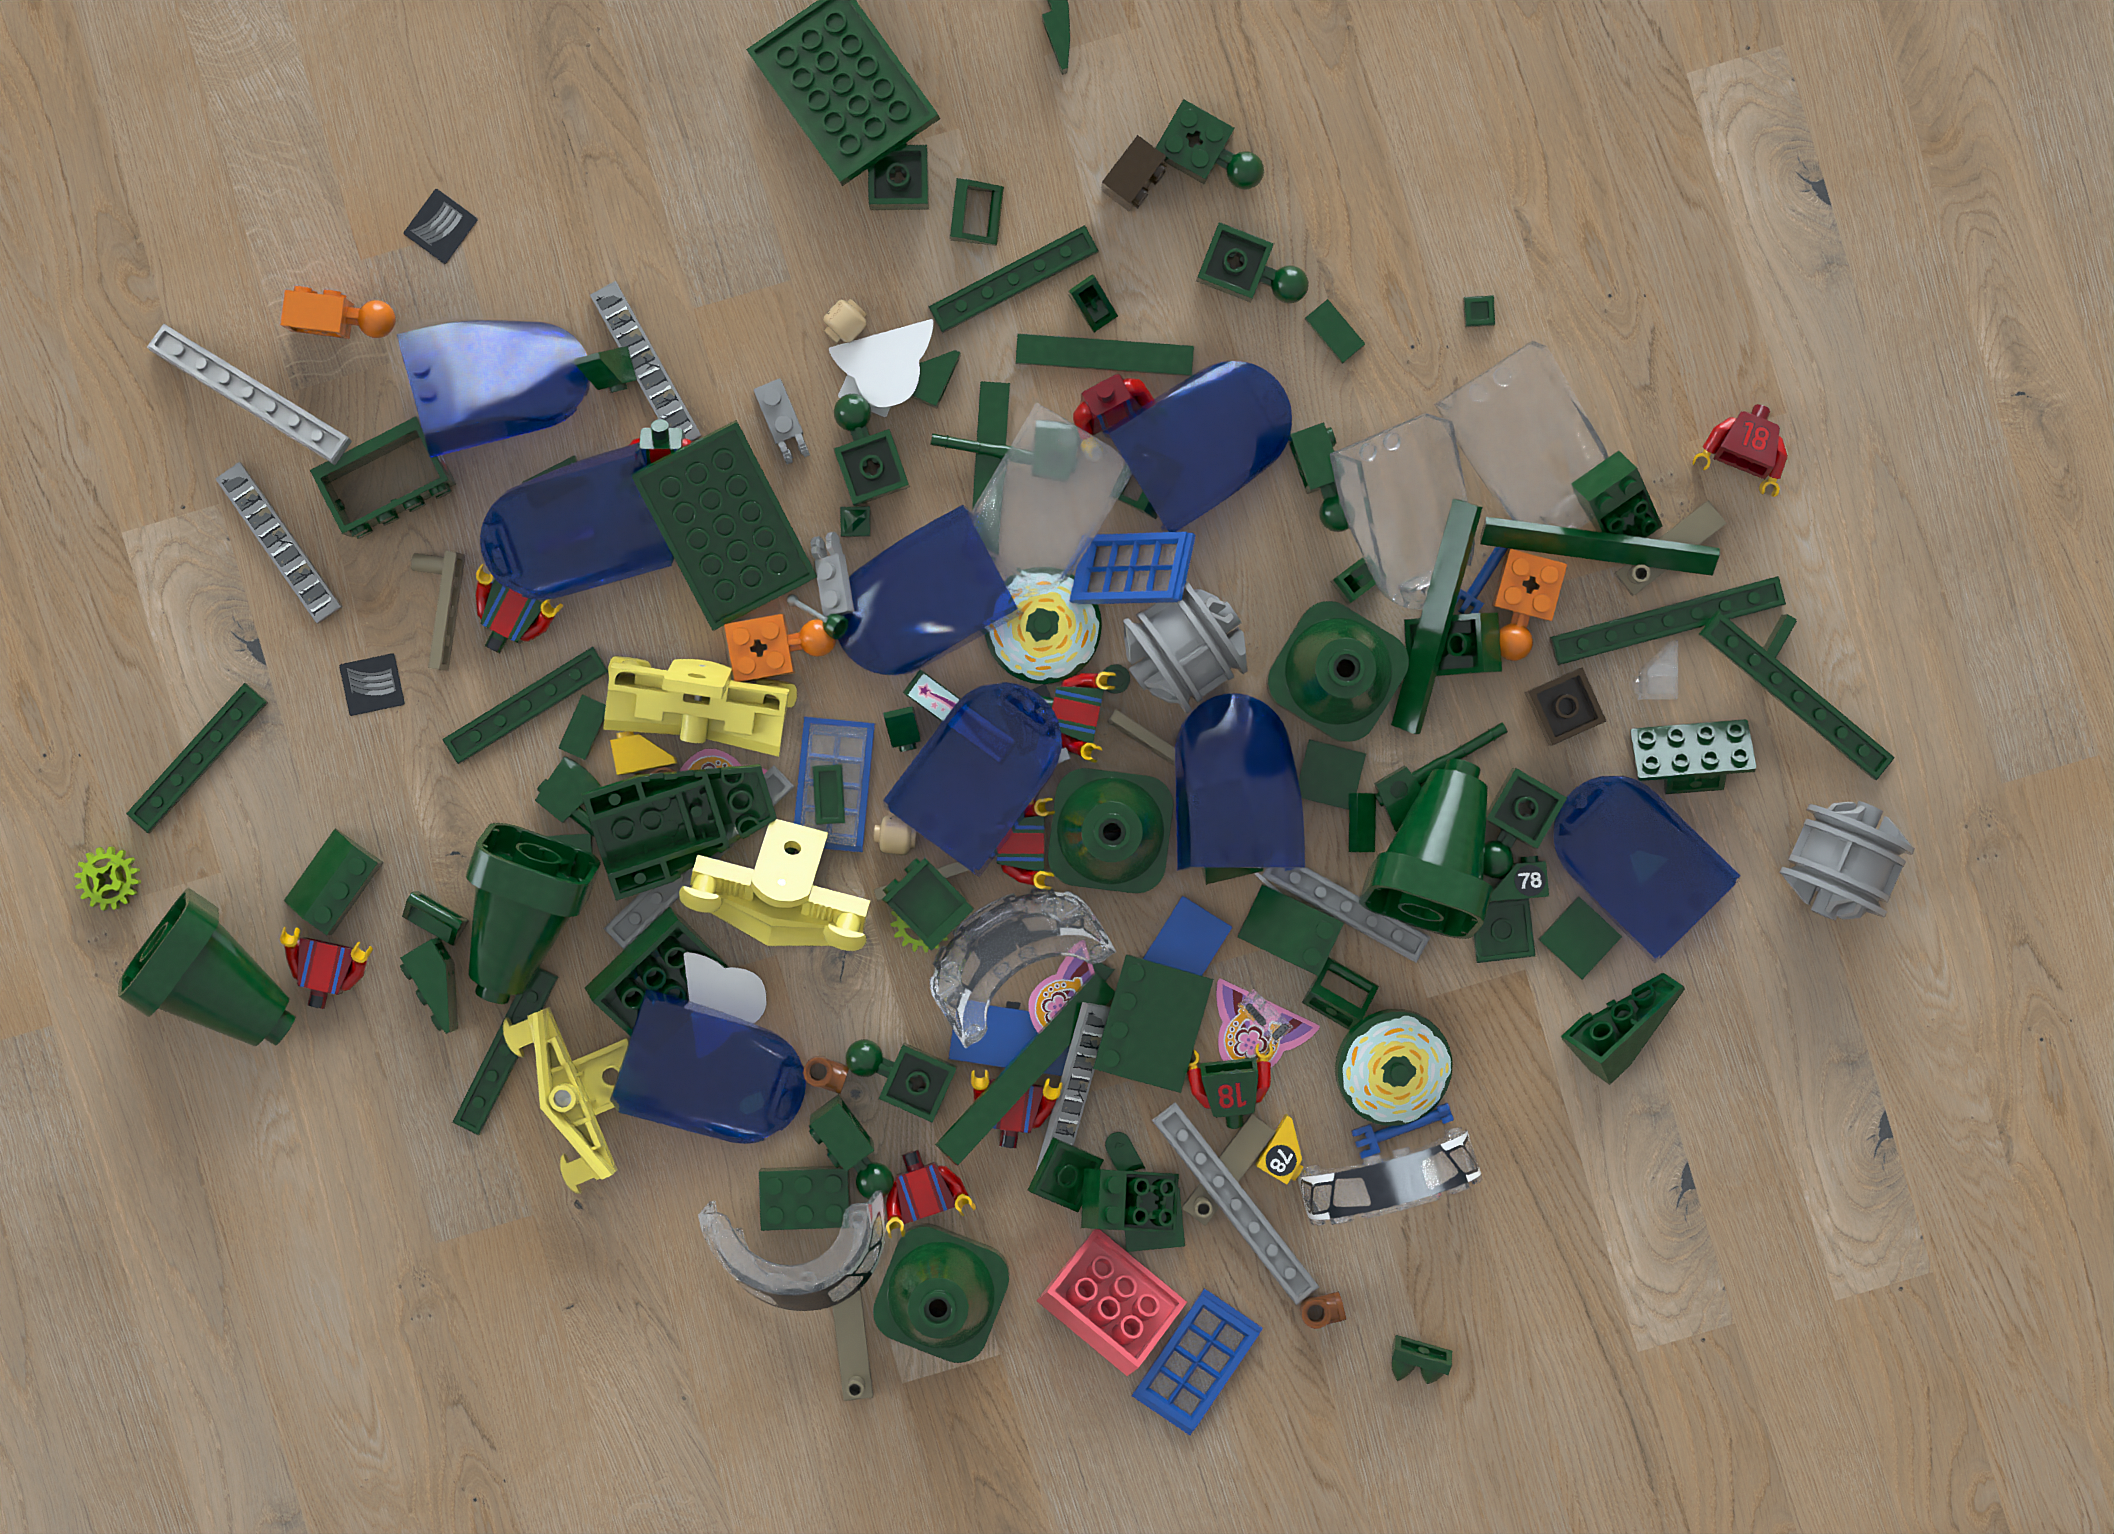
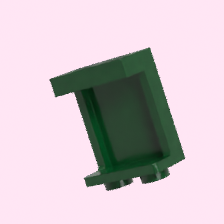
[882,857,975,951]

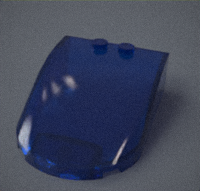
[396,320,590,458]
[1103,361,1292,532]
[480,443,674,600]
[838,505,1024,676]
[883,682,1062,878]
[1175,693,1305,871]
[1553,776,1741,964]
[610,989,806,1144]

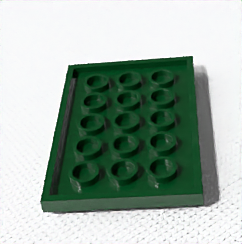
[746,0,940,186]
[630,420,817,631]

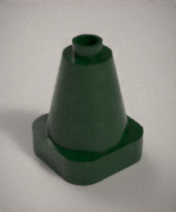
[1266,601,1409,742]
[1359,759,1493,939]
[1048,768,1173,894]
[466,823,601,1004]
[118,888,296,1046]
[873,1223,1010,1363]

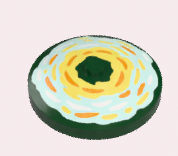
[984,566,1102,684]
[1335,1009,1453,1126]

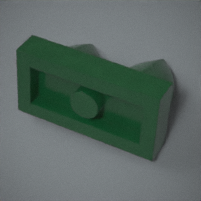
[1391,1335,1452,1384]

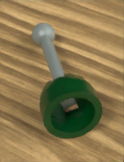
[787,595,848,640]

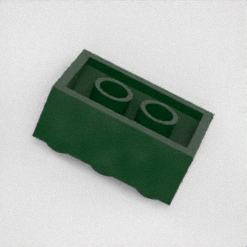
[284,828,383,936]

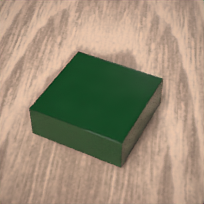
[1463,295,1495,327]

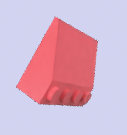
[1037,1229,1187,1376]

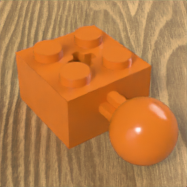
[280,286,396,339]
[1492,549,1567,661]
[724,614,836,682]

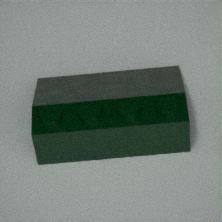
[585,906,730,1055]
[1093,954,1214,1093]

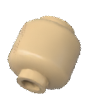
[823,299,867,343]
[874,815,917,855]

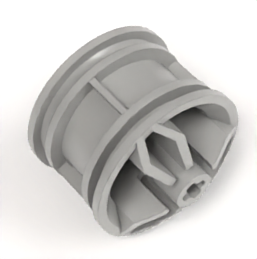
[1123,581,1248,713]
[1779,801,1915,921]

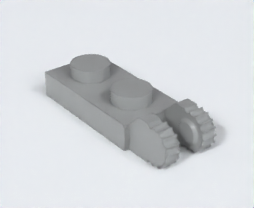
[753,378,810,465]
[810,532,854,617]

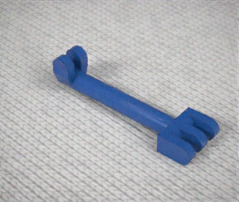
[1456,547,1508,614]
[1351,1103,1454,1159]

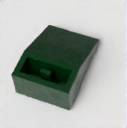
[1571,450,1663,538]
[400,938,458,1034]
[1081,1169,1179,1233]

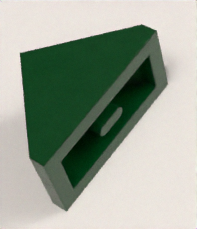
[1068,274,1118,333]
[1330,554,1385,605]

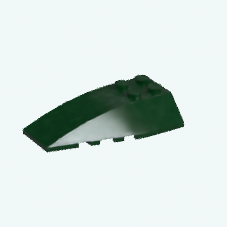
[581,764,777,901]

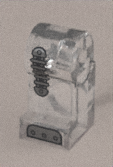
[1237,989,1293,1045]

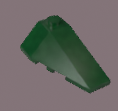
[1561,973,1685,1085]

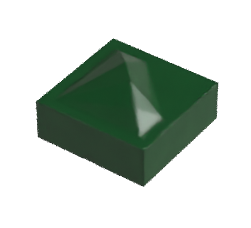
[840,506,871,537]

